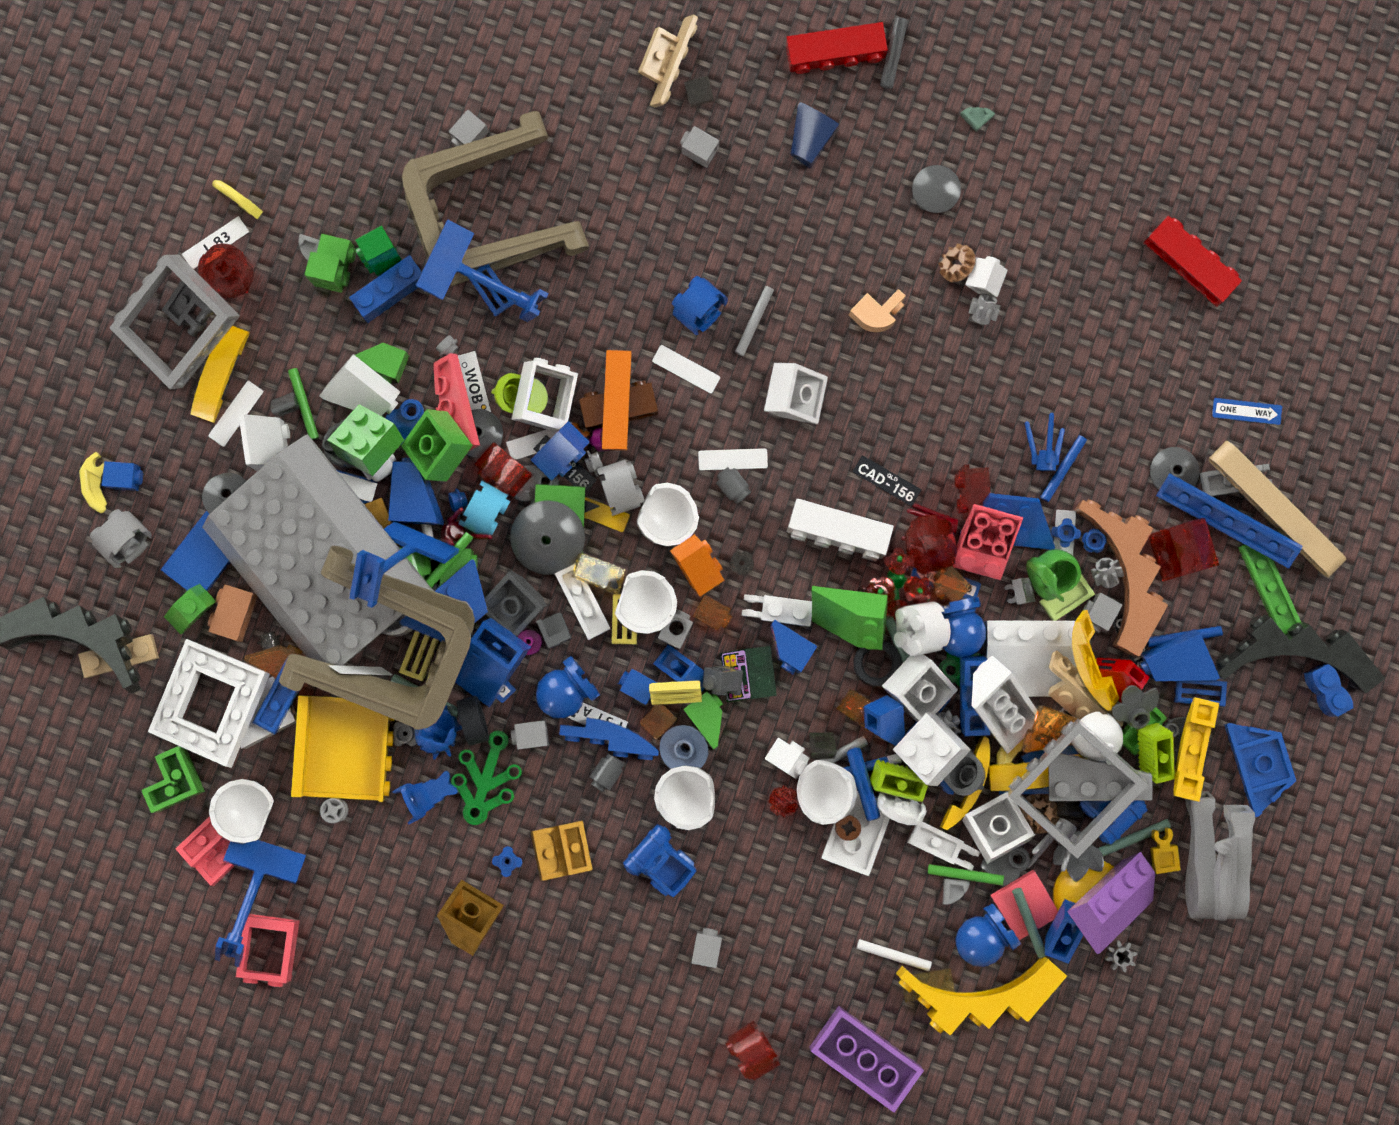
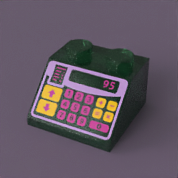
[720,646,777,702]

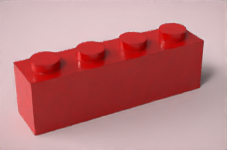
[786,22,887,74]
[1144,216,1242,307]

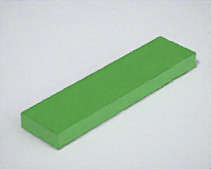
[1238,544,1301,635]

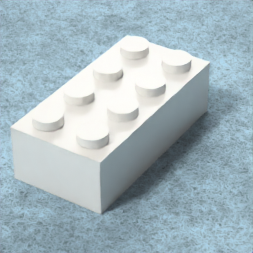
[787,499,894,562]

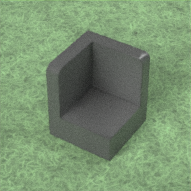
[536,613,573,649]

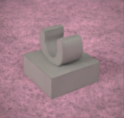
[1004,577,1035,605]

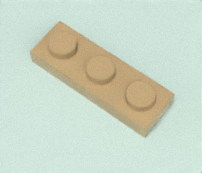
[78,634,159,678]

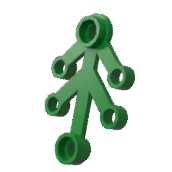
[451,731,522,825]

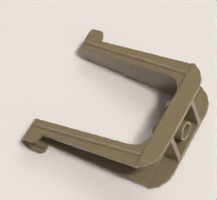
[402,111,589,286]
[279,546,475,730]

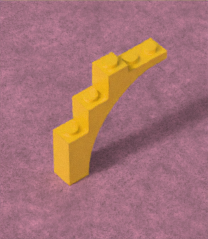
[896,957,1067,1035]

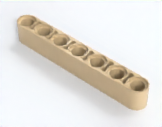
[1208,441,1346,577]

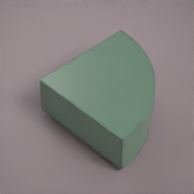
[960,107,995,132]

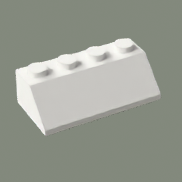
[972,656,1043,754]

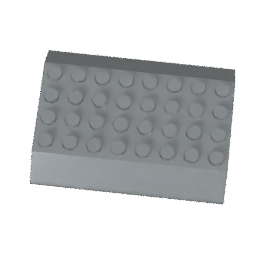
[203,434,433,666]

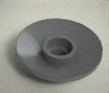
[466,409,503,458]
[1150,447,1200,490]
[202,473,246,514]

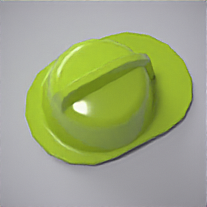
[491,373,548,414]

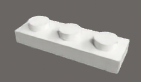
[555,563,611,640]

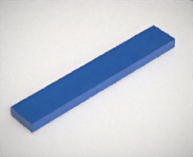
[1156,473,1303,568]

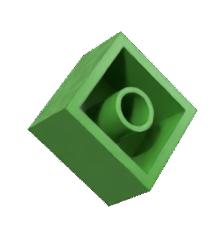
[327,404,404,477]
[401,409,473,482]

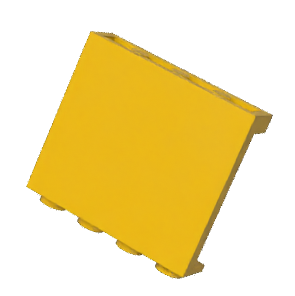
[291,695,394,802]

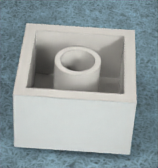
[882,655,958,722]
[893,713,971,786]
[962,792,1035,864]

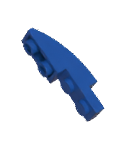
[559,717,659,760]

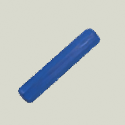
[847,748,880,821]

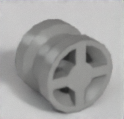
[320,798,349,823]

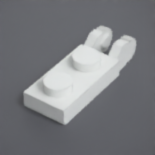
[742,594,812,627]
[908,822,980,871]

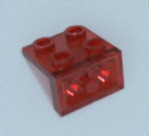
[954,464,991,519]

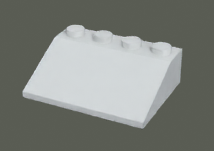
[983,621,1076,697]

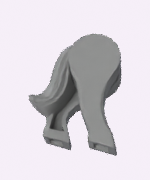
[1185,791,1255,921]

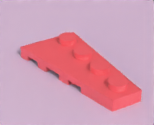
[434,353,480,452]

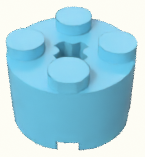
[459,481,510,535]

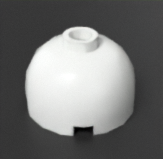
[1071,712,1123,762]

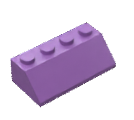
[1067,852,1155,954]

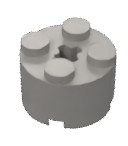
[597,460,645,516]
[90,509,152,568]

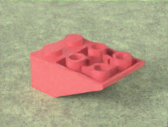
[953,504,1023,580]

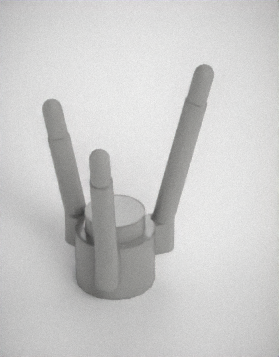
[1027,818,1077,872]

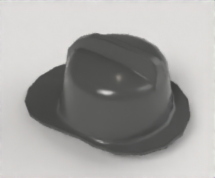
[943,750,986,796]

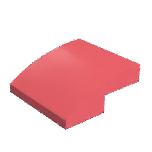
[176,816,236,886]
[990,870,1058,940]

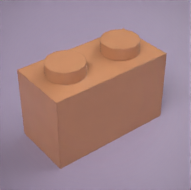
[208,584,258,642]

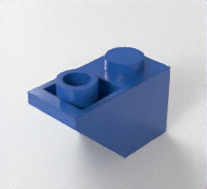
[864,695,905,746]

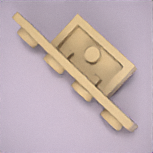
[638,14,698,108]
[1048,650,1123,727]

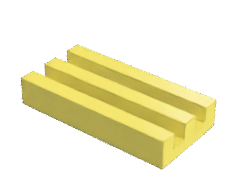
[612,594,637,645]
[399,631,439,681]
[649,681,702,705]

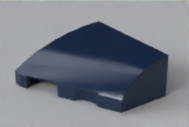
[791,102,839,168]

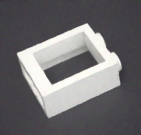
[512,358,578,432]

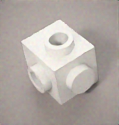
[965,256,1008,297]
[765,738,810,779]

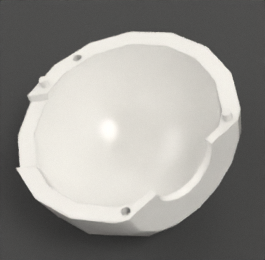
[637,483,699,546]
[615,570,677,634]
[797,760,857,825]
[654,766,715,830]
[209,779,274,844]

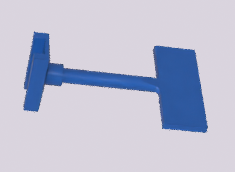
[415,219,549,322]
[349,521,459,608]
[215,840,306,967]

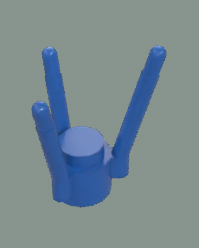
[1025,413,1065,471]

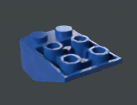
[455,618,531,707]

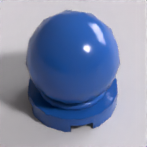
[941,597,986,658]
[535,656,600,719]
[955,904,1021,967]

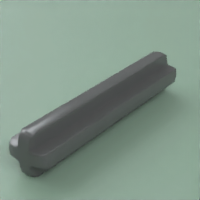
[880,17,908,89]

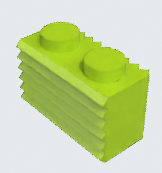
[1137,723,1175,784]
[870,759,928,802]

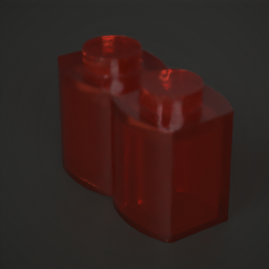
[474,442,533,498]

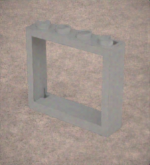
[110,255,240,389]
[1008,718,1148,859]

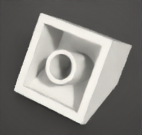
[764,363,828,424]

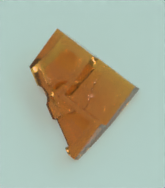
[1021,706,1080,753]

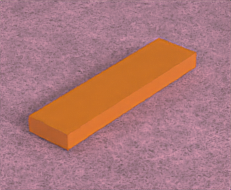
[602,350,632,451]

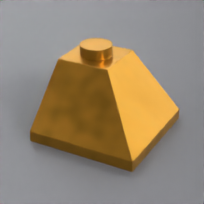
[437,880,504,956]

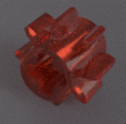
[768,785,799,818]

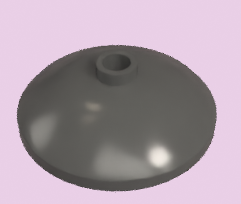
[510,500,585,575]

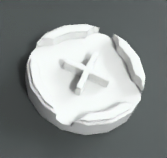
[876,792,927,825]

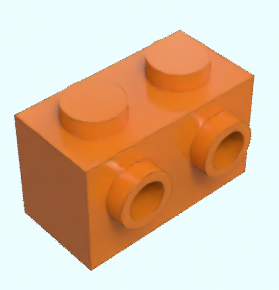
[670,534,724,597]

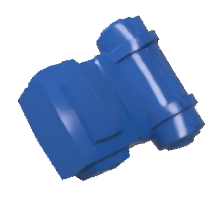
[1079,800,1148,845]
[623,824,696,897]

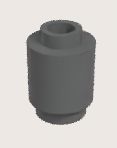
[716,467,751,504]
[589,754,624,792]

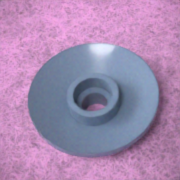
[660,725,708,769]

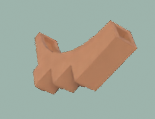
[1074,499,1168,658]

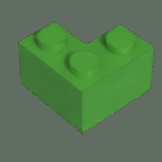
[305,234,356,293]
[141,746,205,813]

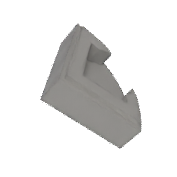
[299,234,320,260]
[942,879,970,904]

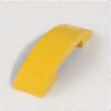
[191,326,250,423]
[1072,610,1119,711]
[1174,697,1219,802]
[940,736,990,830]
[988,754,1083,791]

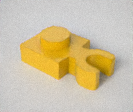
[1150,827,1181,874]

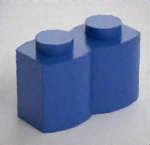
[1304,664,1353,717]

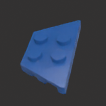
[959,493,1055,550]
[399,559,488,641]
[1224,723,1296,817]

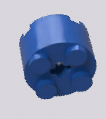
[672,276,728,335]

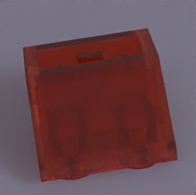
[1149,518,1219,582]

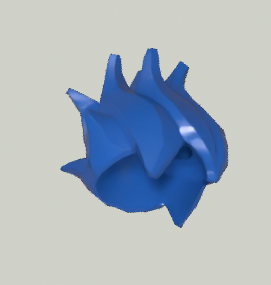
[414,706,462,760]

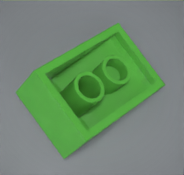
[812,586,888,650]

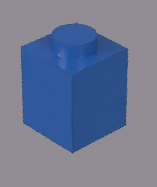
[102,461,143,491]
[618,669,657,705]

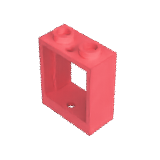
[236,914,300,987]

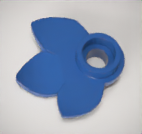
[385,399,424,445]

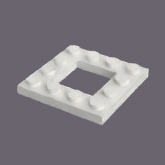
[148,639,270,768]

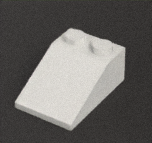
[239,414,290,471]

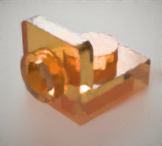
[693,595,732,631]

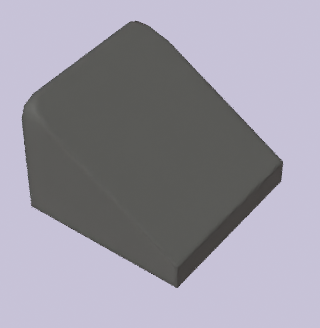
[271,392,299,418]

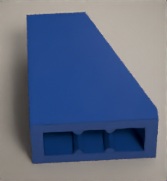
[388,458,444,526]
[1139,629,1220,681]

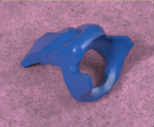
[392,771,458,825]

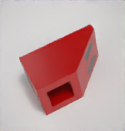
[1096,658,1150,703]

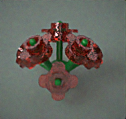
[861,548,932,620]

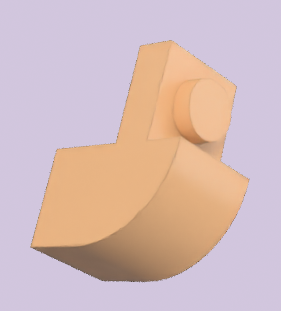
[849,289,906,332]

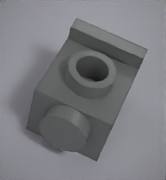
[703,665,743,695]

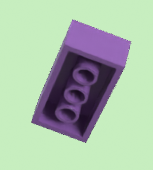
[810,1006,924,1112]

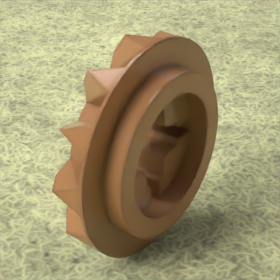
[938,243,976,282]
[1020,794,1060,833]

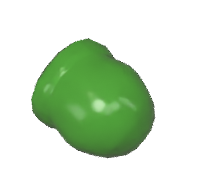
[1026,549,1081,602]

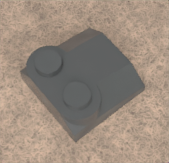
[484,571,547,636]

